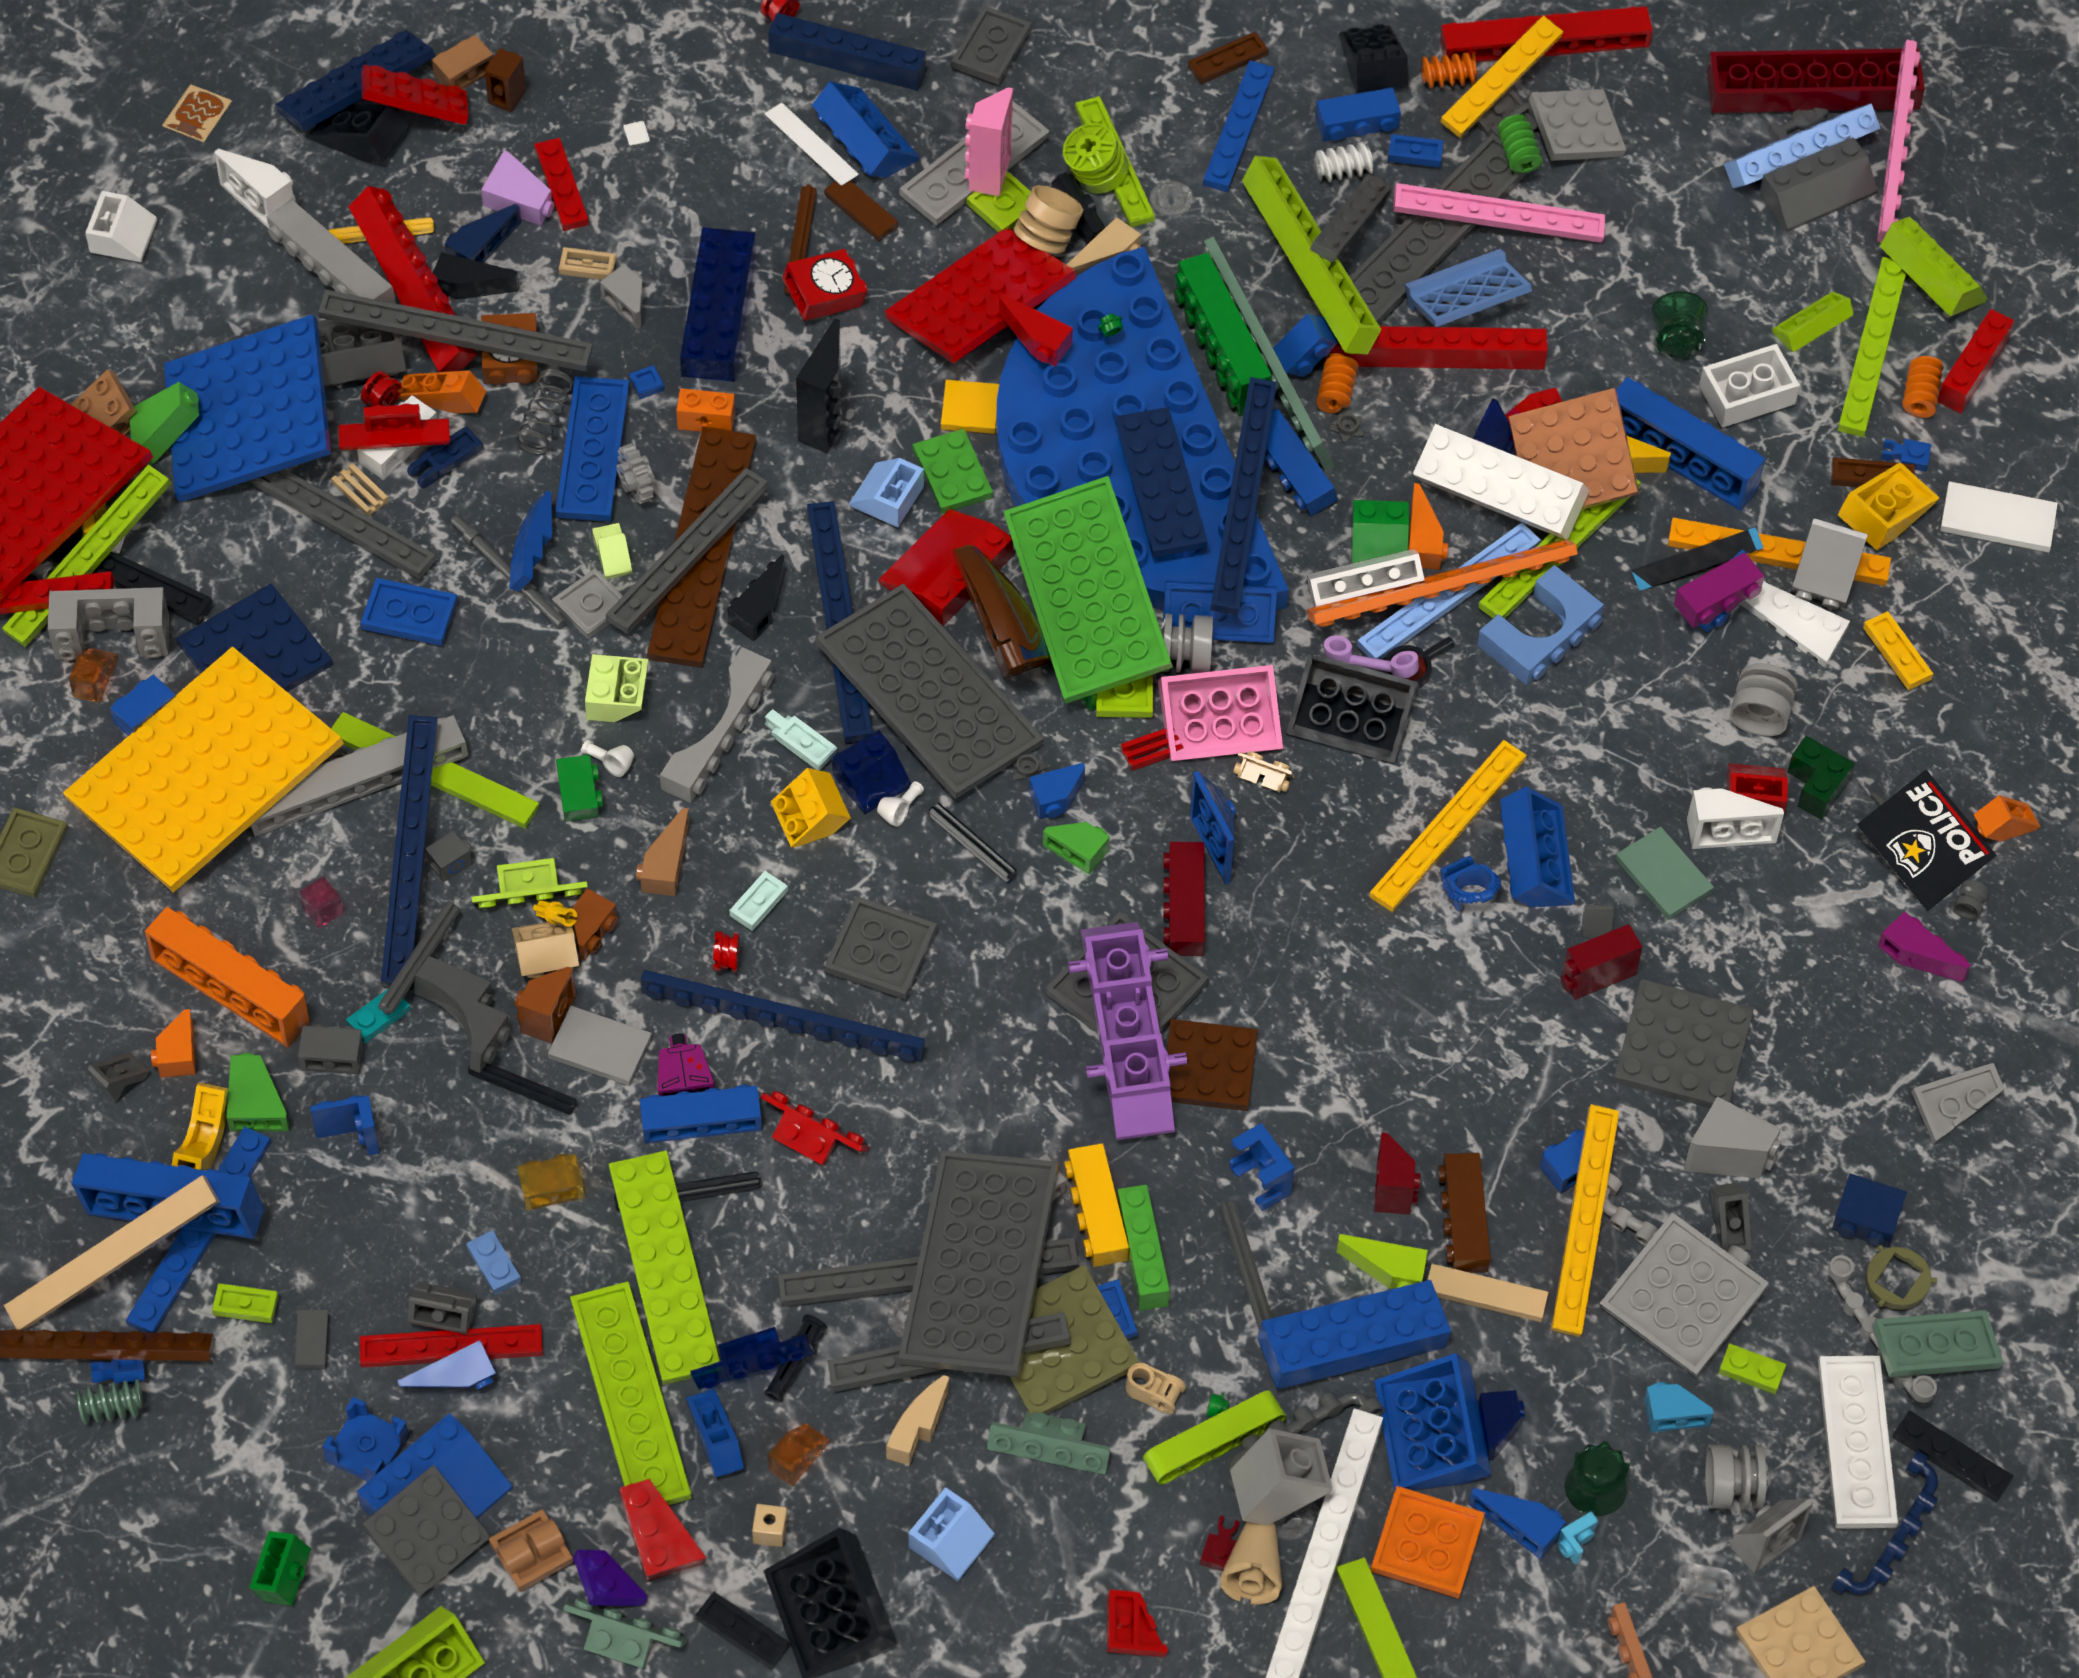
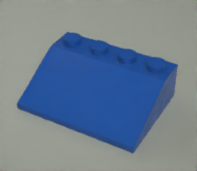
[1374,1353,1492,1491]
[357,1413,513,1519]

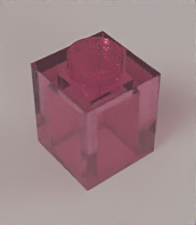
[300,876,343,928]

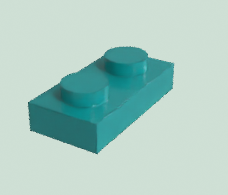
[346,988,411,1044]

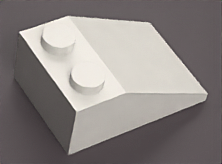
[214,149,296,229]
[1687,788,1784,849]

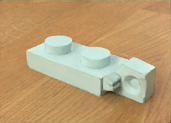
[765,709,837,770]

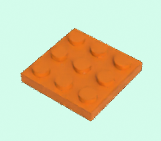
[1371,1486,1485,1599]

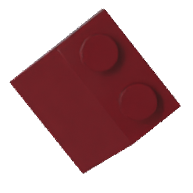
[1374,1132,1421,1215]

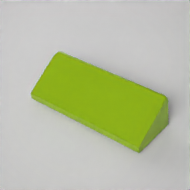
[1772,291,1853,352]

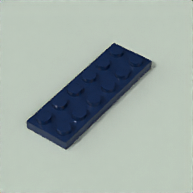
[275,30,435,132]
[1115,407,1208,557]

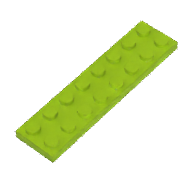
[609,1150,721,1385]
[570,1282,692,1505]

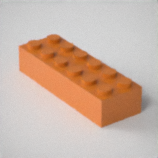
[145,907,310,1048]

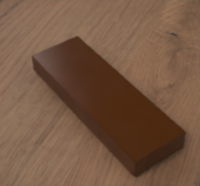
[1188,32,1269,85]
[824,180,898,241]
[1831,457,1915,487]

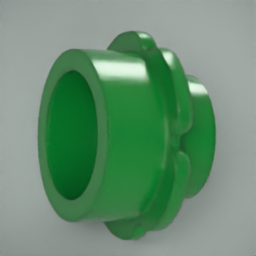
[1098,314,1124,337]
[1206,1392,1229,1418]

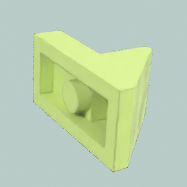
[592,523,632,579]

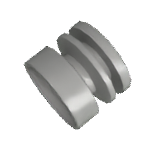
[1160,613,1213,673]
[1729,663,1798,736]
[1705,1445,1769,1509]

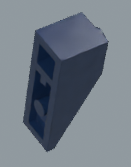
[445,204,521,263]

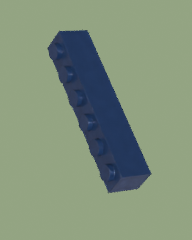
[768,13,926,91]

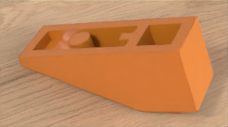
[1408,483,1448,570]

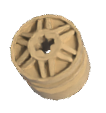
[1014,185,1083,254]

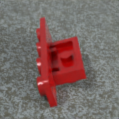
[338,403,450,450]
[760,1090,870,1165]

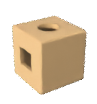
[752,1504,787,1547]

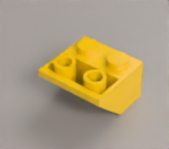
[770,768,851,848]

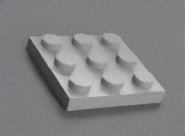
[1529,89,1626,161]

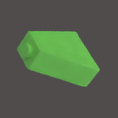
[130,382,199,465]
[227,1053,289,1132]

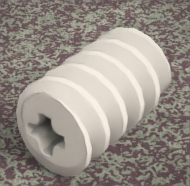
[1315,143,1373,182]

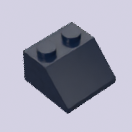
[1831,1173,1907,1248]

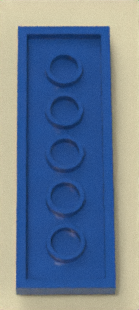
[556,376,630,522]

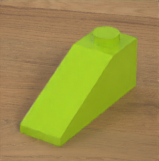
[1337,1234,1428,1289]

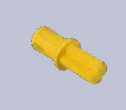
[533,900,577,927]

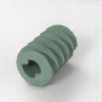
[77,1379,143,1425]

